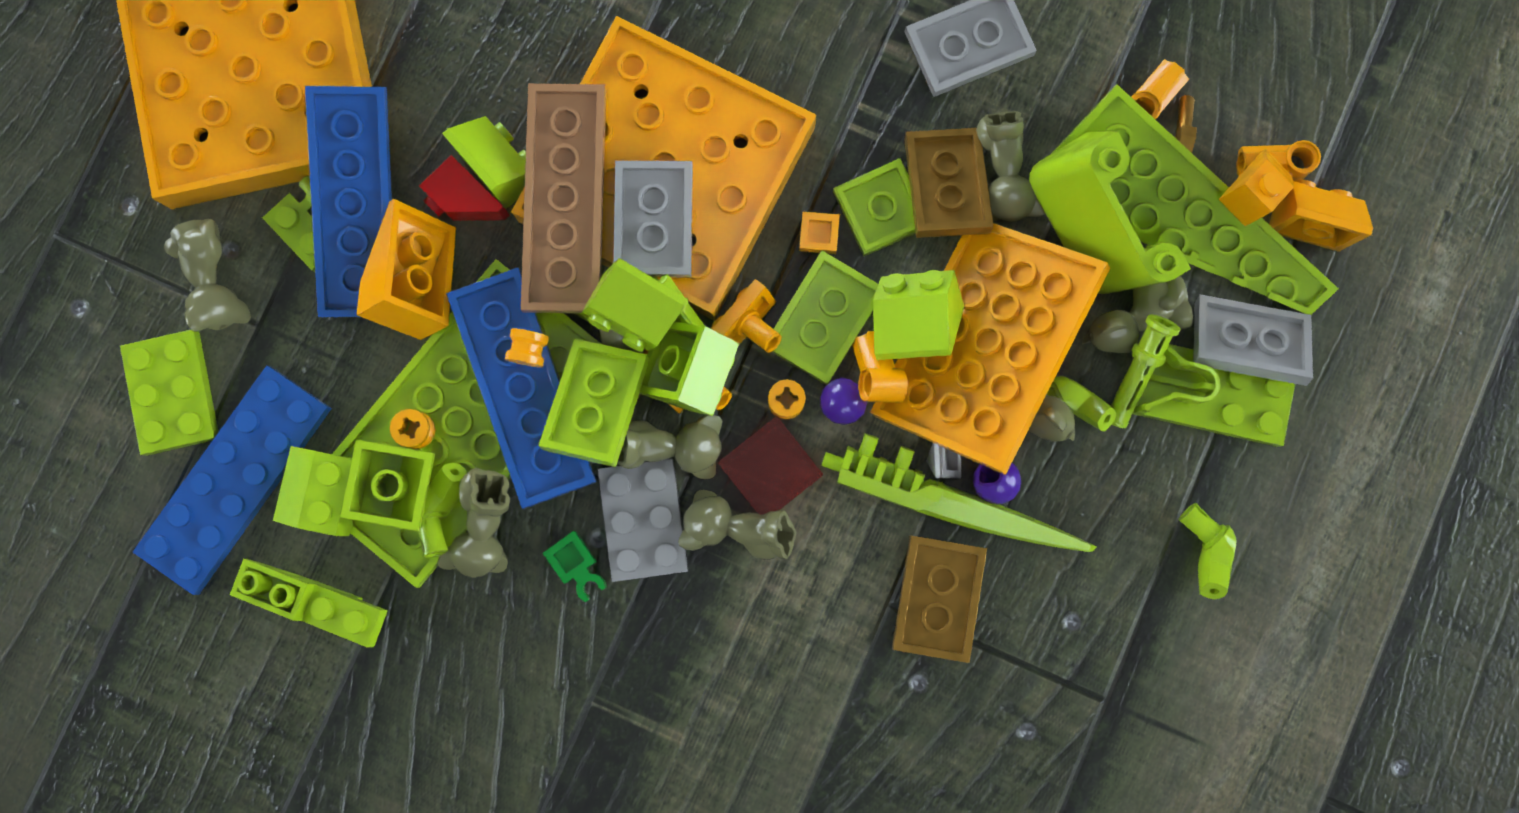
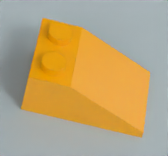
[357,199,456,340]

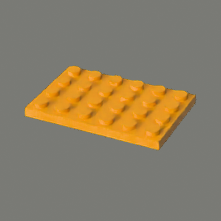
[870,223,1110,475]

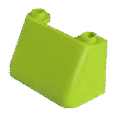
[1029,131,1191,294]

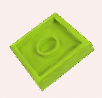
[833,158,915,257]

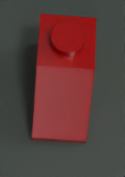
[419,155,510,221]

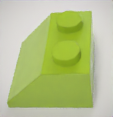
[442,116,526,209]
[582,258,689,352]
[873,270,964,360]
[639,322,739,416]
[340,440,435,531]
[273,446,353,536]

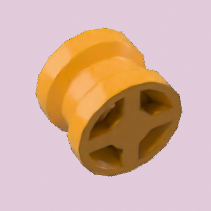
[505,328,549,368]
[768,379,806,420]
[390,409,436,449]

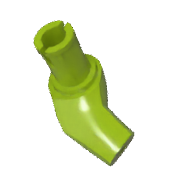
[1047,376,1116,432]
[418,463,467,558]
[1178,503,1236,599]

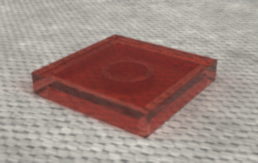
[718,416,823,515]

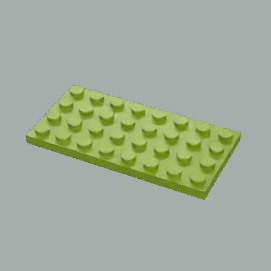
[332,259,601,588]

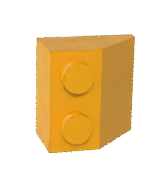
[1269,179,1373,251]

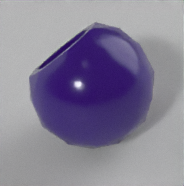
[820,378,867,425]
[973,463,1022,505]

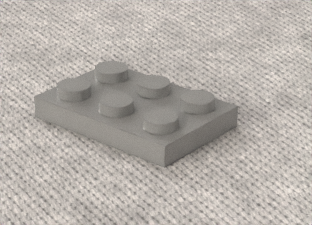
[905,0,1037,97]
[613,161,693,278]
[1193,294,1313,386]
[598,459,688,582]

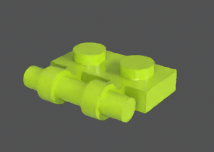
[262,176,315,272]

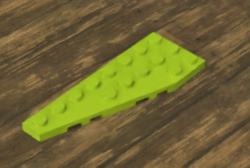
[1051,84,1339,315]

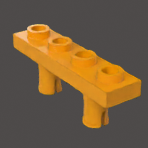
[667,279,782,414]

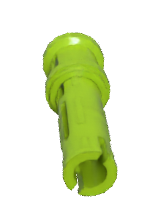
[1110,314,1181,428]

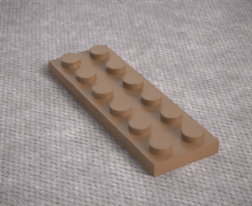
[521,83,606,313]

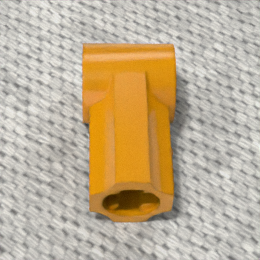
[1131,59,1189,120]
[1236,140,1321,181]
[852,331,908,403]

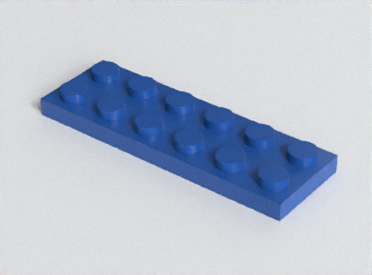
[305,86,392,317]
[446,268,596,509]
[133,365,332,595]

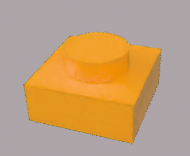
[799,212,840,254]

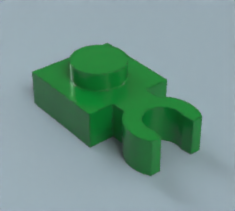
[543,531,607,602]

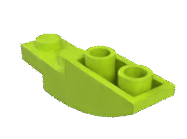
[230,558,388,647]

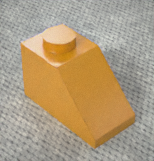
[1219,149,1294,226]

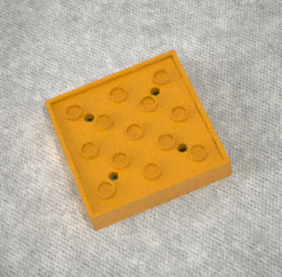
[116,0,372,209]
[511,16,816,321]

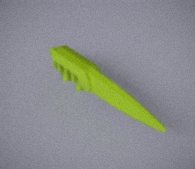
[821,433,1097,552]

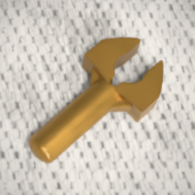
[1174,95,1197,153]

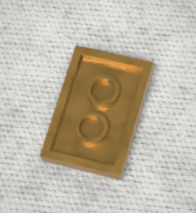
[904,128,993,238]
[892,536,987,663]

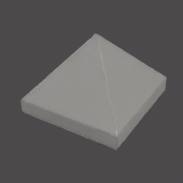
[926,443,961,479]

